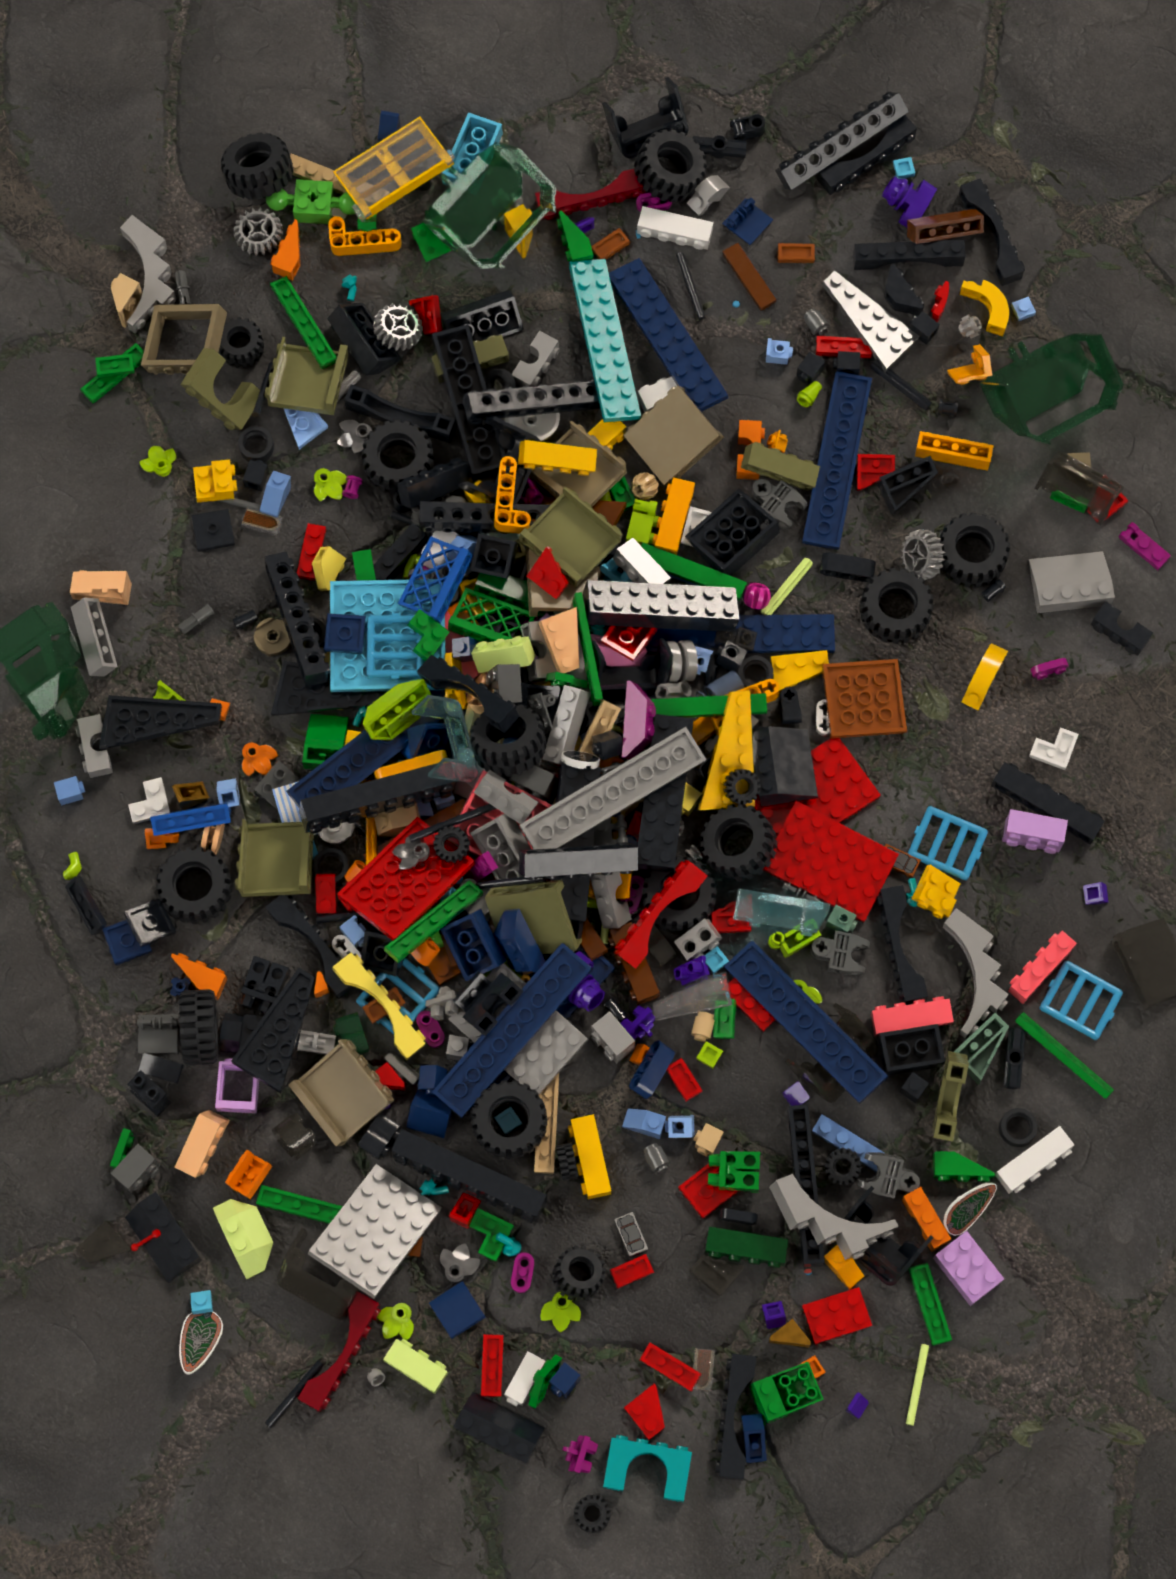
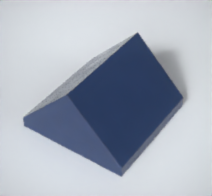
[406,723,455,758]
[406,1090,453,1138]

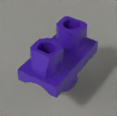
[674,956,710,985]
[620,1005,656,1040]

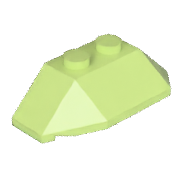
[213,1199,274,1279]

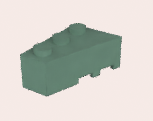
[954,1013,1009,1085]

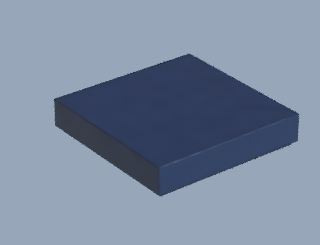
[324,613,366,654]
[103,920,152,965]

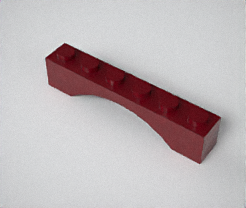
[535,168,646,220]
[298,1292,381,1412]

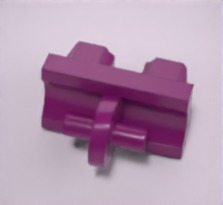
[562,1435,598,1473]

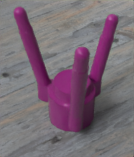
[520,478,544,505]

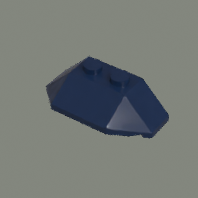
[493,909,546,977]

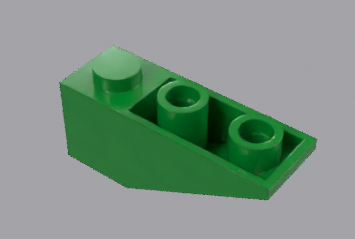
[556,211,593,262]
[933,1151,995,1182]

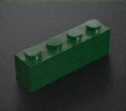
[474,573,547,618]
[705,1227,788,1268]

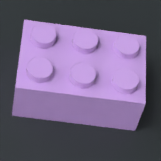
[1002,809,1068,854]
[933,1231,1004,1306]

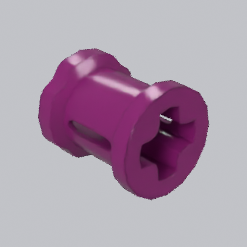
[342,475,363,499]

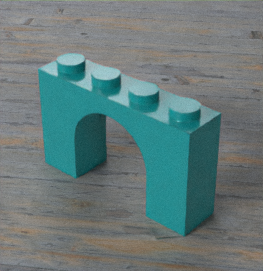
[603,1435,692,1503]

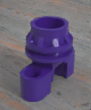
[882,176,937,228]
[568,951,605,1012]

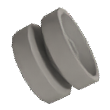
[666,640,698,683]

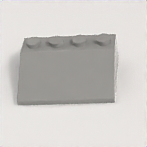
[1028,551,1115,613]

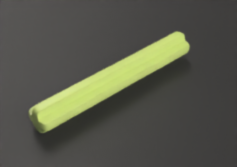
[761,558,813,615]

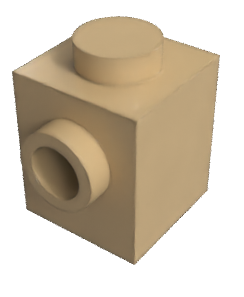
[693,1123,724,1156]

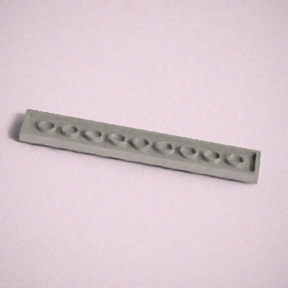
[519,727,706,849]

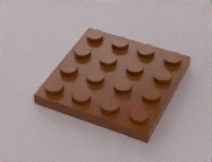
[822,659,907,738]

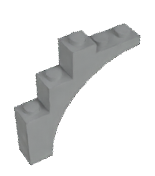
[120,215,176,333]
[943,908,1009,1039]
[769,1174,898,1260]

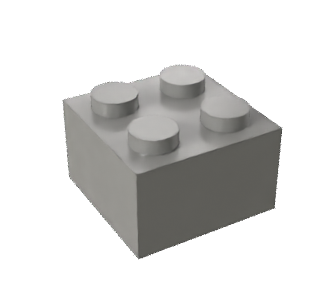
[591,1011,635,1064]

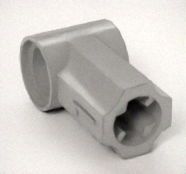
[655,680,692,699]

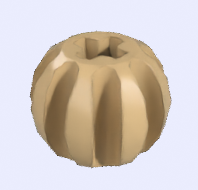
[631,472,659,500]

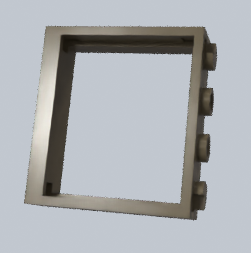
[141,304,227,375]

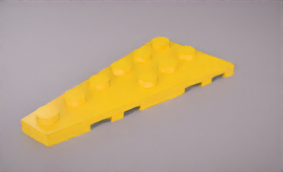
[698,690,755,810]

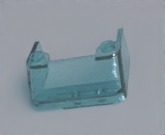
[412,695,478,782]
[733,889,830,936]

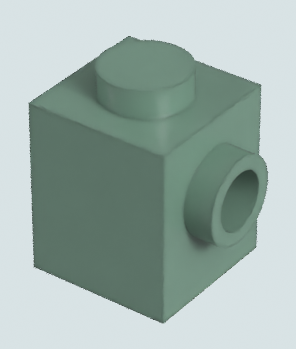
[826,905,858,933]

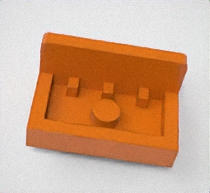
[225,1150,272,1200]

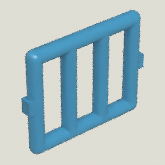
[367,613,424,680]
[908,806,988,880]
[356,958,440,1034]
[1040,961,1123,1040]

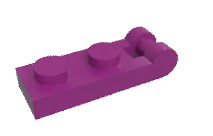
[1119,522,1171,571]
[468,851,498,882]

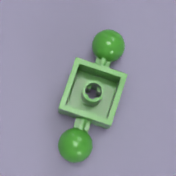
[266,179,359,224]

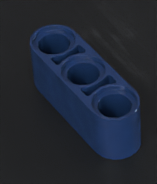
[629,1040,675,1099]

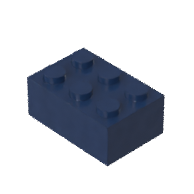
[440,909,506,981]

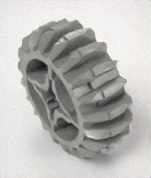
[234,207,283,256]
[373,303,423,351]
[900,529,945,580]

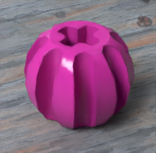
[743,583,771,609]

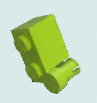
[626,499,659,546]
[768,919,821,958]

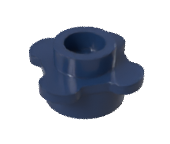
[170,977,191,997]

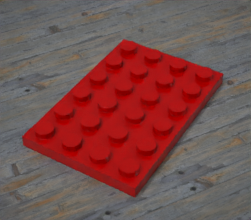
[752,738,881,840]
[762,801,899,923]
[337,817,475,941]

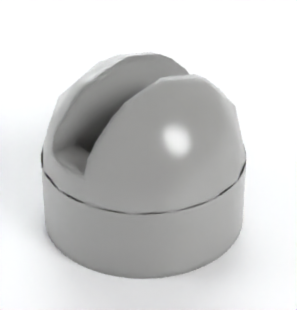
[367,1368,385,1387]

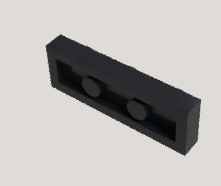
[65,876,107,936]

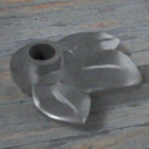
[337,420,372,453]
[392,837,430,870]
[440,1243,480,1282]

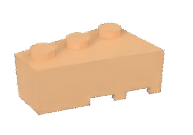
[70,570,132,605]
[539,607,580,674]
[175,1110,230,1178]

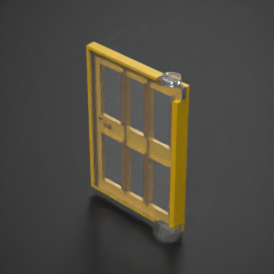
[333,117,455,222]

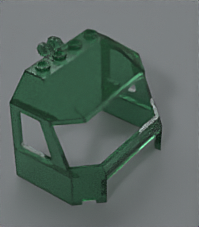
[423,142,556,269]
[980,333,1124,445]
[0,602,90,741]

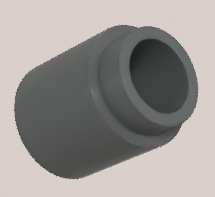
[803,308,830,336]
[643,1143,670,1174]

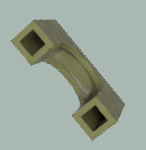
[180,348,260,430]
[932,1051,969,1142]

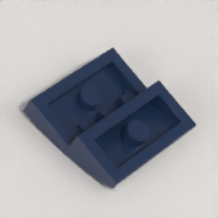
[429,1281,486,1339]

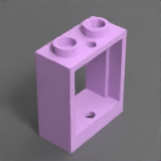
[215,1059,259,1113]

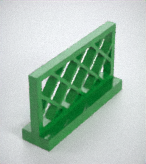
[448,587,536,642]

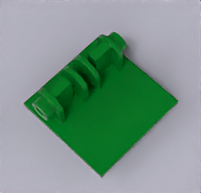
[411,214,459,262]

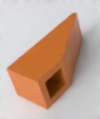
[270,219,301,281]
[171,953,228,1000]

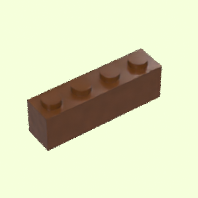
[907,209,984,244]
[607,922,660,1005]

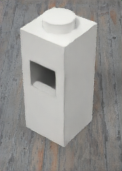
[504,1351,546,1407]

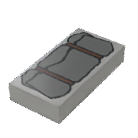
[614,1212,648,1257]

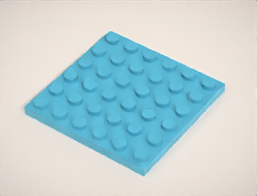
[330,579,445,692]

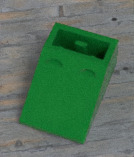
[302,714,349,770]
[749,1362,824,1425]

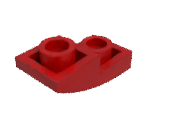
[931,281,949,323]

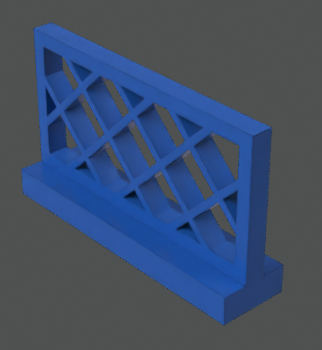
[398,536,473,624]
[150,803,231,836]

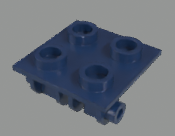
[722,198,773,245]

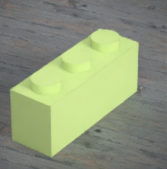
[471,636,536,673]
[383,1339,448,1394]

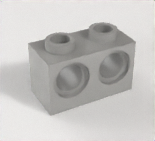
[674,918,722,961]

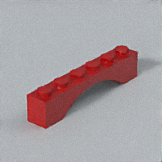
[614,860,708,969]

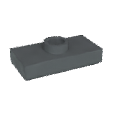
[384,1052,419,1084]

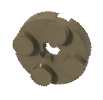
[254,618,291,657]

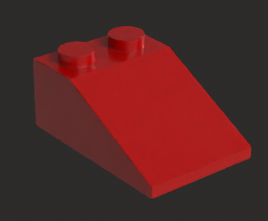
[600,626,658,661]

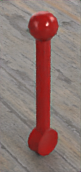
[131,1229,161,1251]

